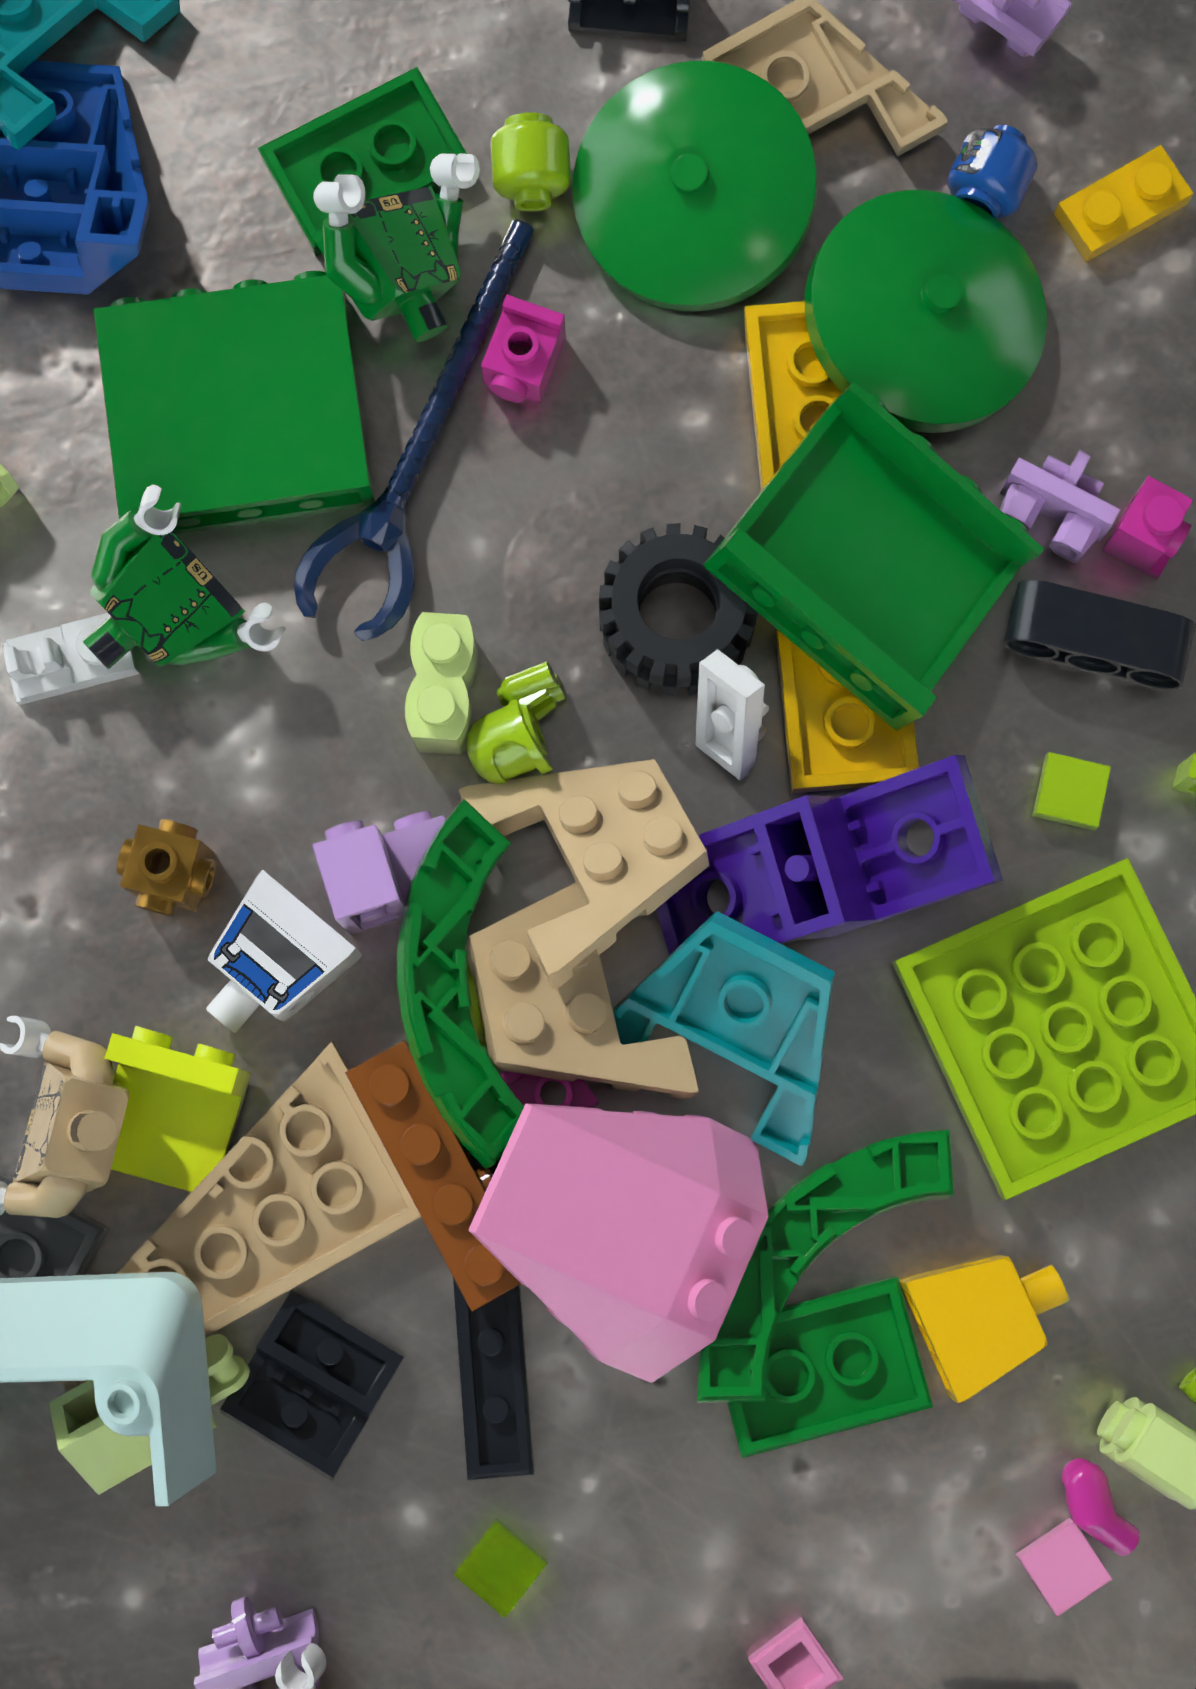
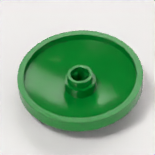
[572,61,818,311]
[805,190,1047,433]

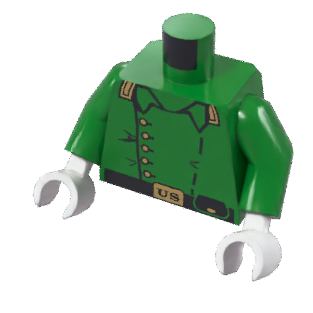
[312,153,480,343]
[82,485,286,670]

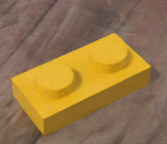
[1054,145,1194,262]

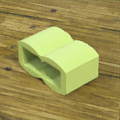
[405,612,478,755]
[1097,1397,1196,1510]

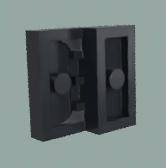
[220,1290,404,1481]

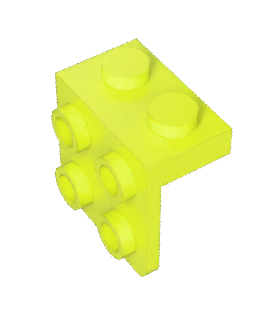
[104,1026,252,1192]

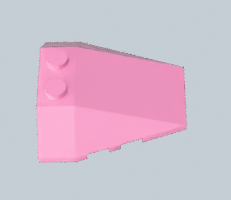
[469,1103,769,1383]

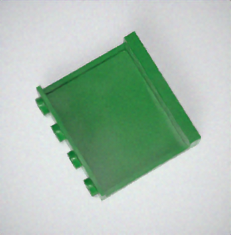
[94,271,376,534]
[703,382,1044,731]

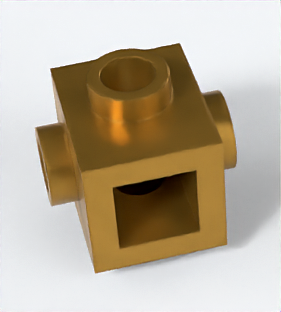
[117,819,216,916]

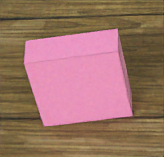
[1015,1518,1112,1617]
[748,1617,843,1689]

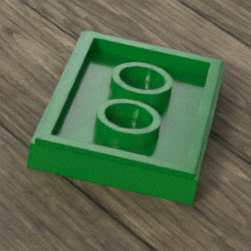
[258,67,467,256]
[727,1276,933,1458]

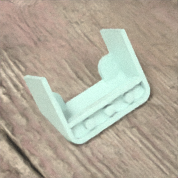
[0,1272,217,1506]

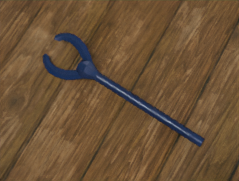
[294,219,534,641]

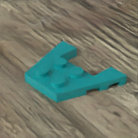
[0,0,180,151]
[612,911,835,1166]

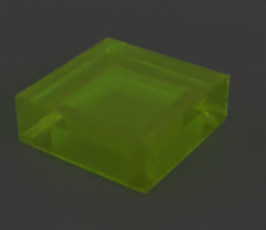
[454,1518,548,1618]

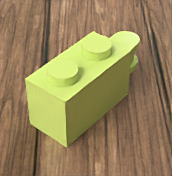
[48,1334,250,1495]

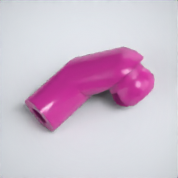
[1061,1458,1140,1556]

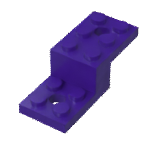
[656,755,1003,955]

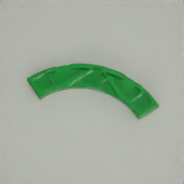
[397,799,524,1169]
[697,1130,954,1403]

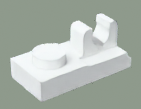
[2,613,140,705]
[695,649,769,781]

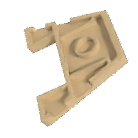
[702,0,948,156]
[458,759,709,989]
[465,883,699,1100]

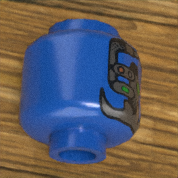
[947,125,1038,219]

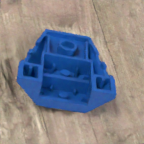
[0,61,150,295]

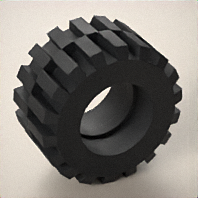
[599,523,758,696]

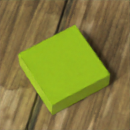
[1032,752,1111,831]

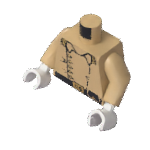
[0,1016,129,1218]

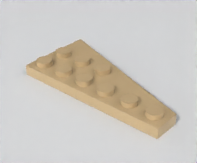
[60,1041,421,1392]

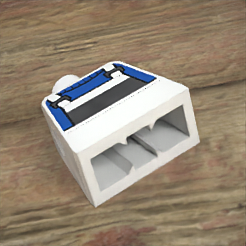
[206,870,363,1033]

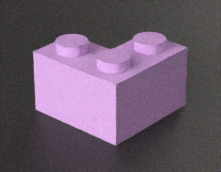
[312,811,446,935]

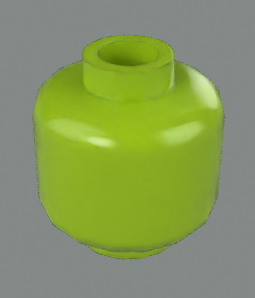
[490,112,571,211]

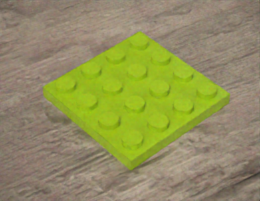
[892,858,1196,1200]

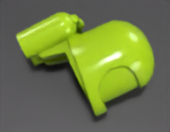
[466,661,567,784]

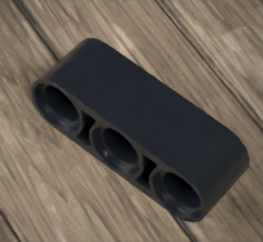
[1004,580,1196,689]

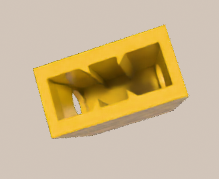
[899,1255,1069,1403]

